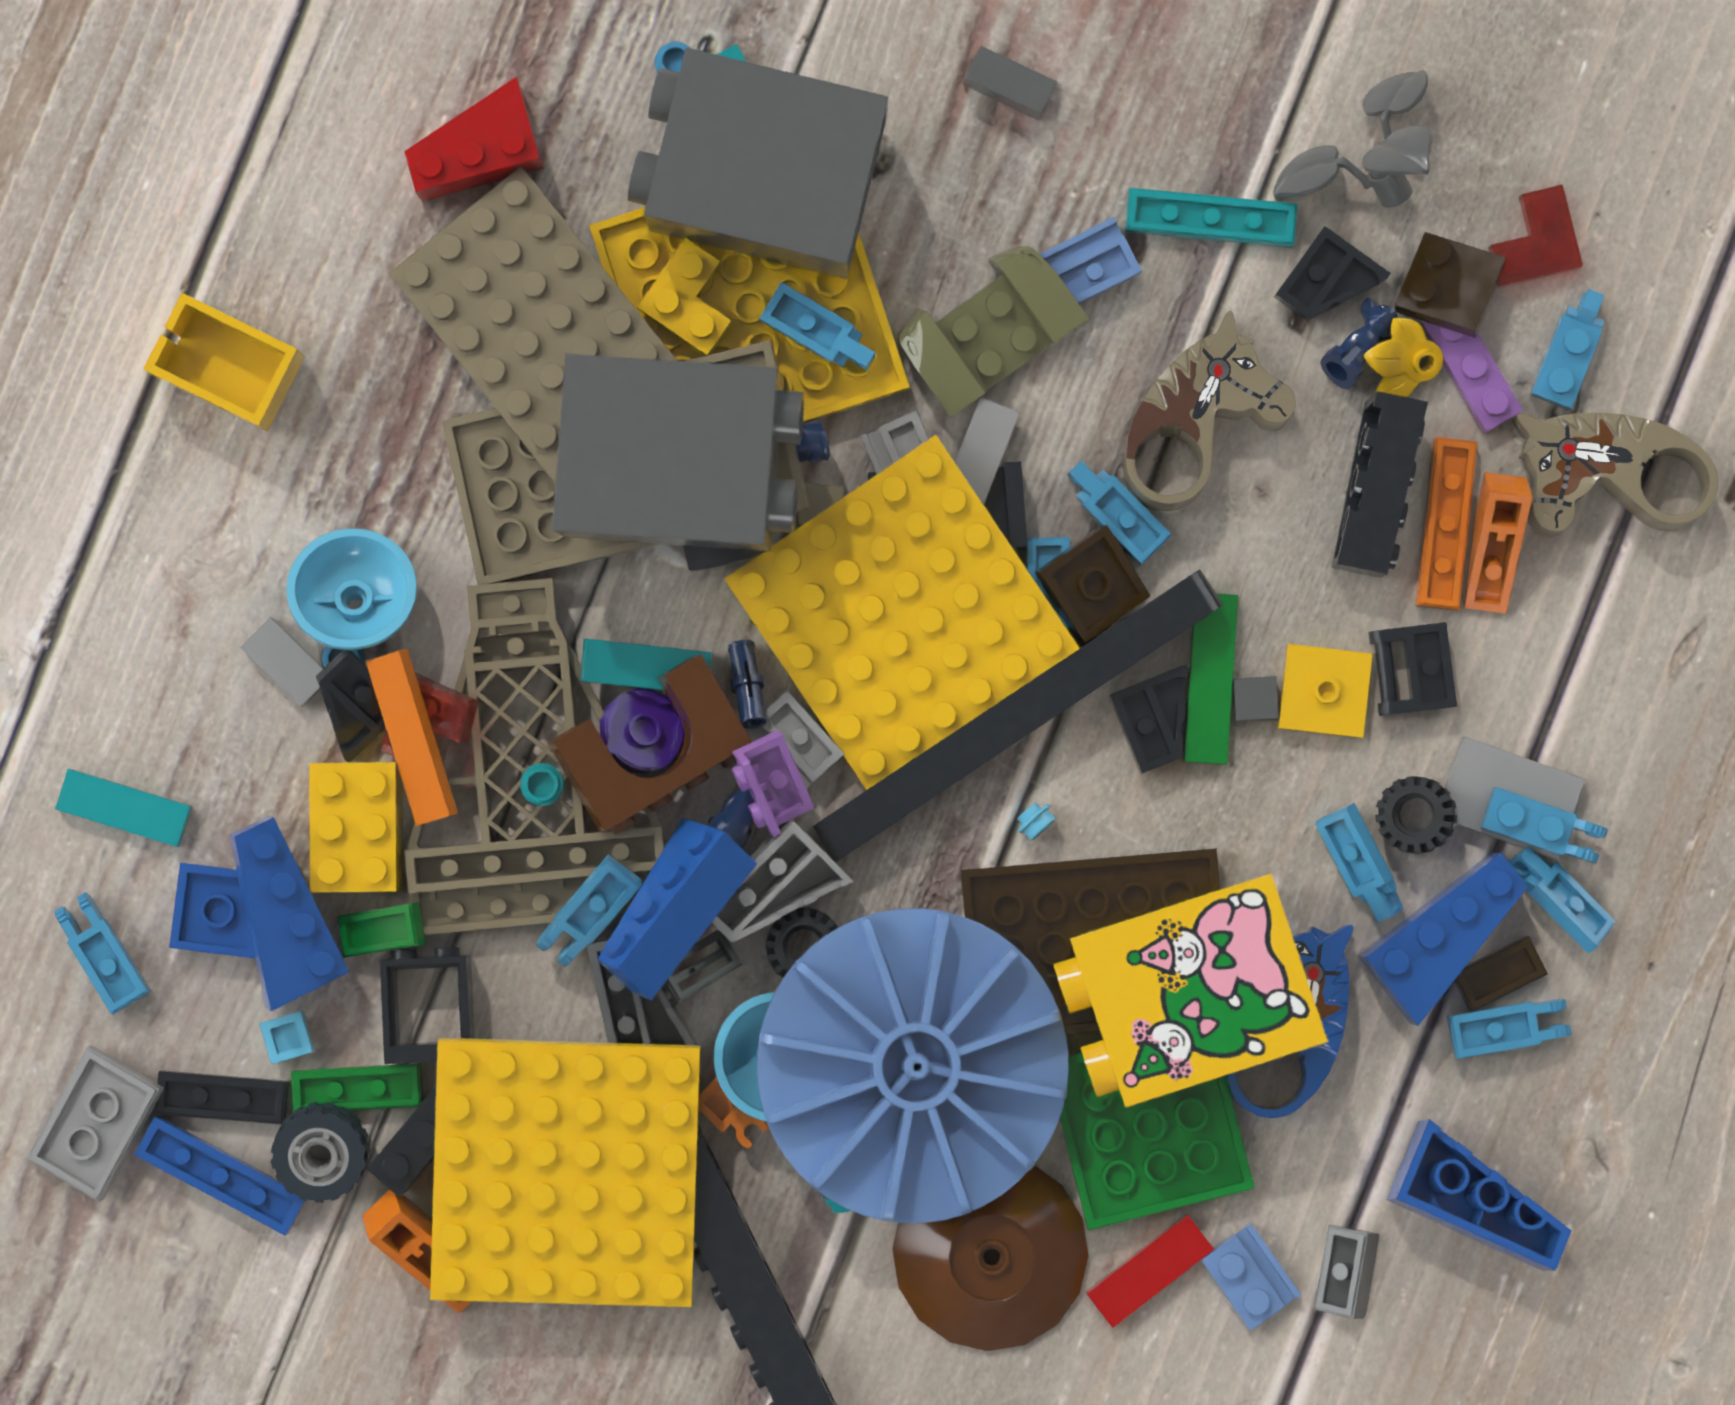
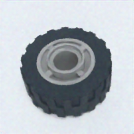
[271,1102,370,1203]

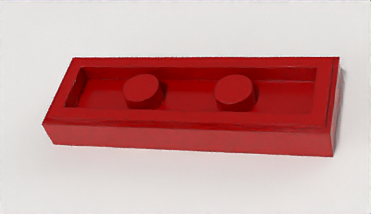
[1086,1214,1214,1328]

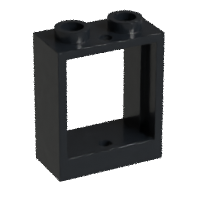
[380,947,475,1064]

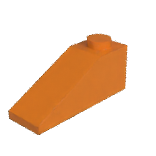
[1463,472,1532,614]
[362,1189,472,1314]

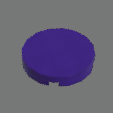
[600,688,684,774]

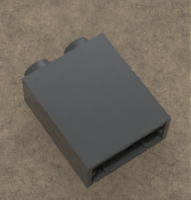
[628,47,888,279]
[552,354,804,551]

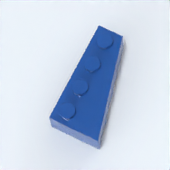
[597,817,757,1000]
[1358,853,1528,1026]
[1386,1119,1572,1271]

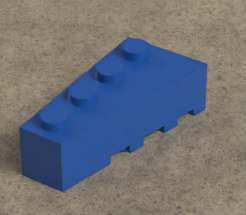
[229,816,349,1011]

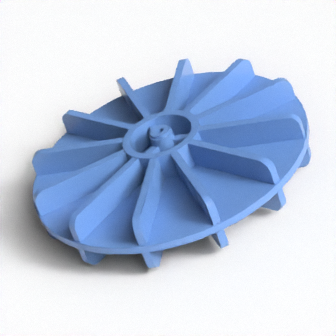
[757,908,1069,1223]

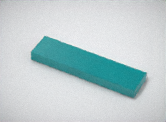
[1125,188,1298,248]

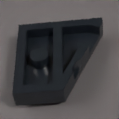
[1274,226,1391,321]
[316,650,386,763]
[1108,664,1188,774]

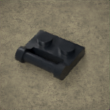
[1368,622,1457,716]

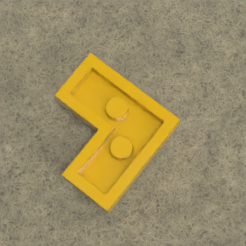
[637,237,732,356]

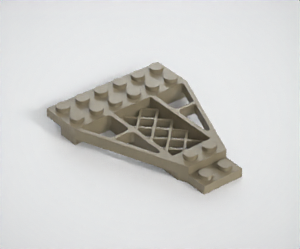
[405,578,665,935]

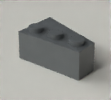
[586,940,701,1052]

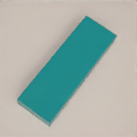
[580,639,712,690]
[55,769,193,847]

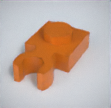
[698,1077,769,1148]

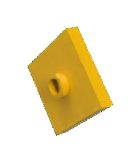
[1277,644,1373,738]

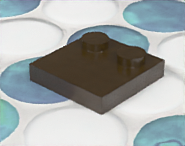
[1395,232,1506,338]
[1035,525,1151,643]

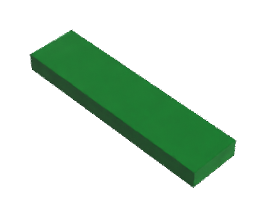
[1183,593,1238,765]

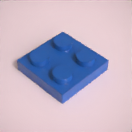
[169,863,255,958]

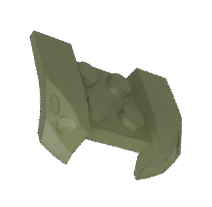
[899,246,1089,418]

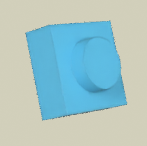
[259,1010,315,1065]

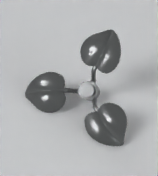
[1273,70,1432,208]

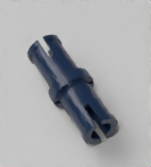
[728,640,767,729]

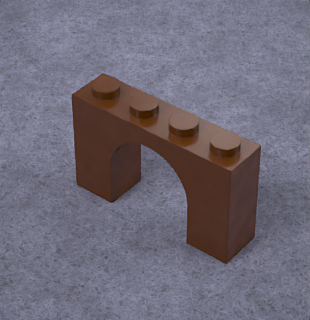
[547,654,752,834]

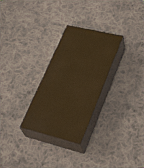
[1454,936,1548,1012]

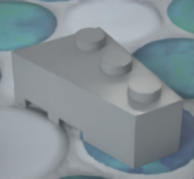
[712,819,854,943]

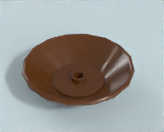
[892,1165,1089,1351]

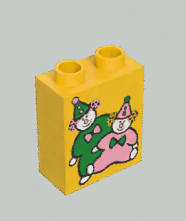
[1053,873,1328,1107]

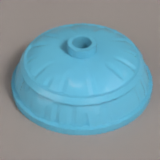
[286,528,417,650]
[713,992,775,1121]

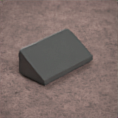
[963,46,1057,120]
[1314,1225,1379,1319]

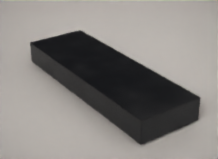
[155,1070,289,1124]

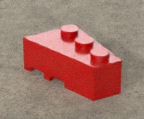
[404,77,544,202]

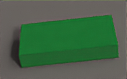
[337,902,425,958]

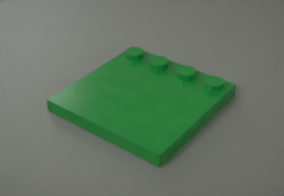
[1059,1053,1255,1230]

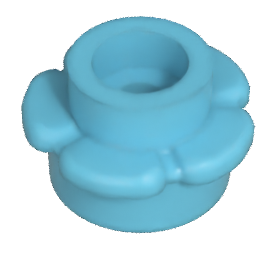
[1017,802,1056,841]

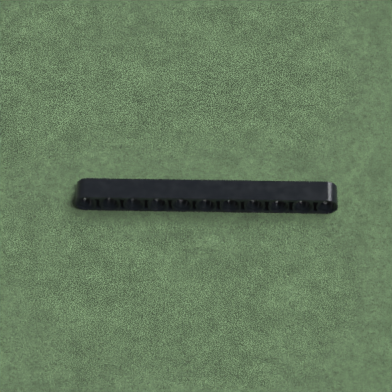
[812,569,1224,862]

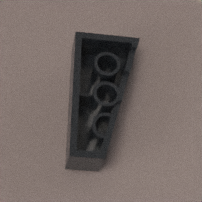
[1331,391,1428,578]

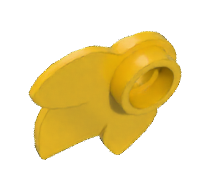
[1364,318,1443,397]

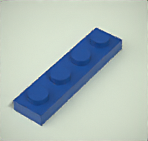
[134,1116,306,1236]

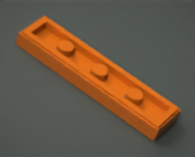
[1415,437,1478,611]
[366,648,458,826]

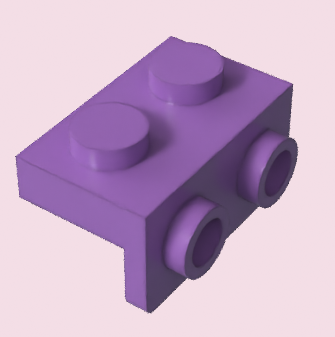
[731,730,814,837]

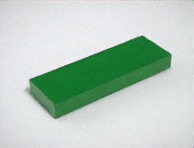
[291,1063,423,1113]

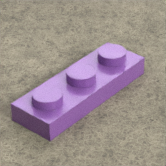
[1420,322,1523,433]

